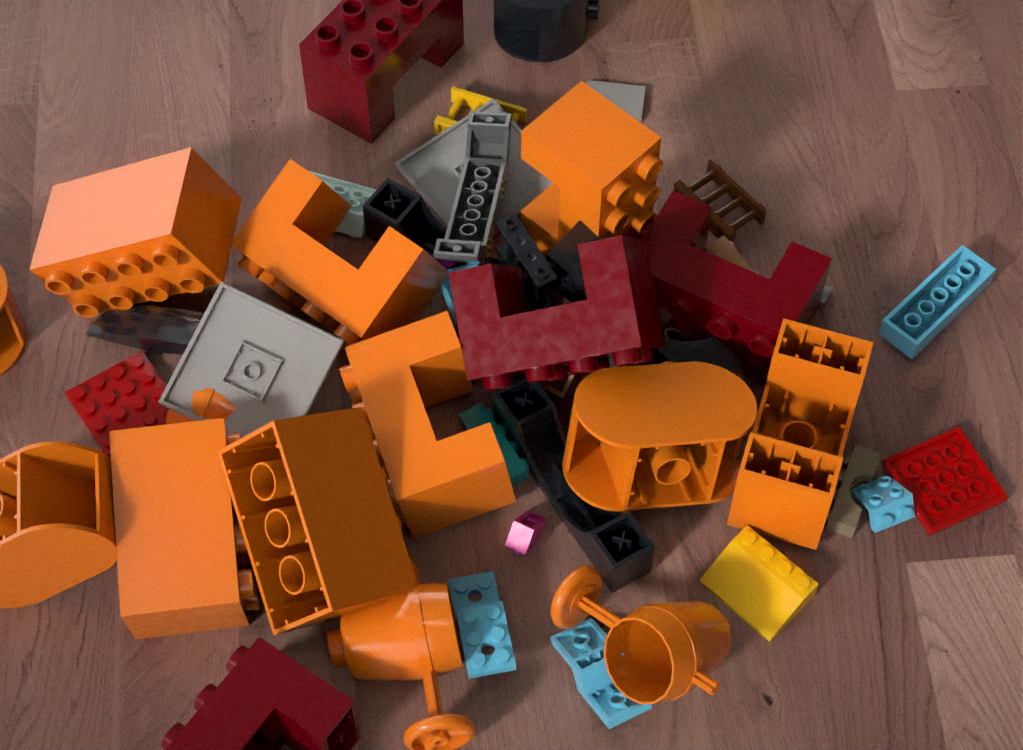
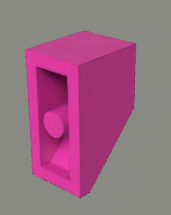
[505,510,548,554]

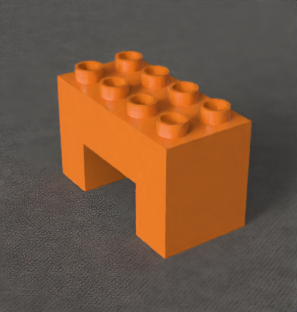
[520,81,663,256]
[232,159,449,345]
[339,311,516,539]
[727,318,874,550]

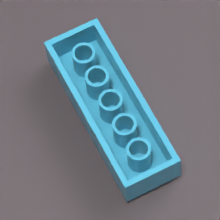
[878,245,996,359]

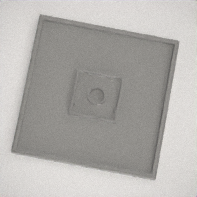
[395,98,553,227]
[158,281,344,438]

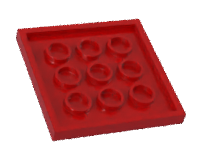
[65,351,169,458]
[882,426,1008,536]

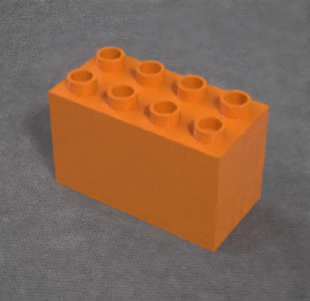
[29,147,242,318]
[217,407,418,636]
[109,418,260,639]

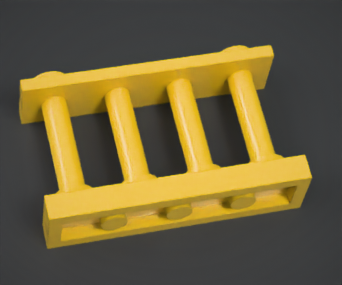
[434,86,527,134]

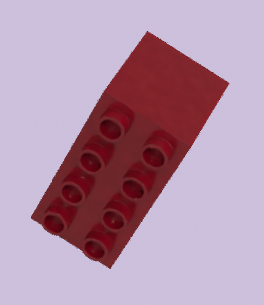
[299,0,464,144]
[642,190,832,381]
[449,235,666,391]
[161,637,361,750]

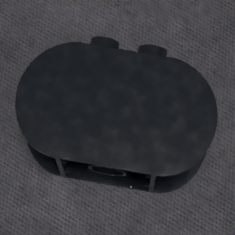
[494,0,599,62]

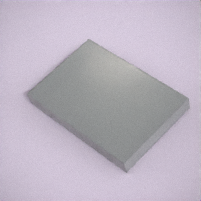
[586,80,646,121]

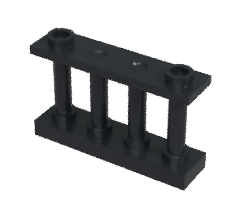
[496,213,557,311]

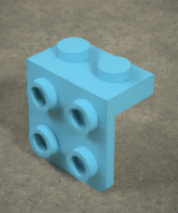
[851,476,915,533]

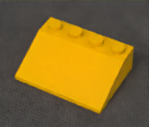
[699,525,819,642]

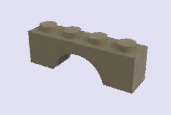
[826,445,881,538]

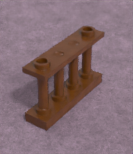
[673,160,767,243]

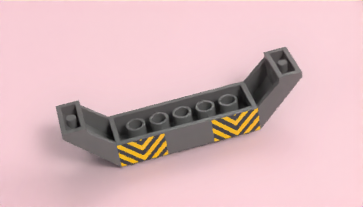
[433,111,512,264]

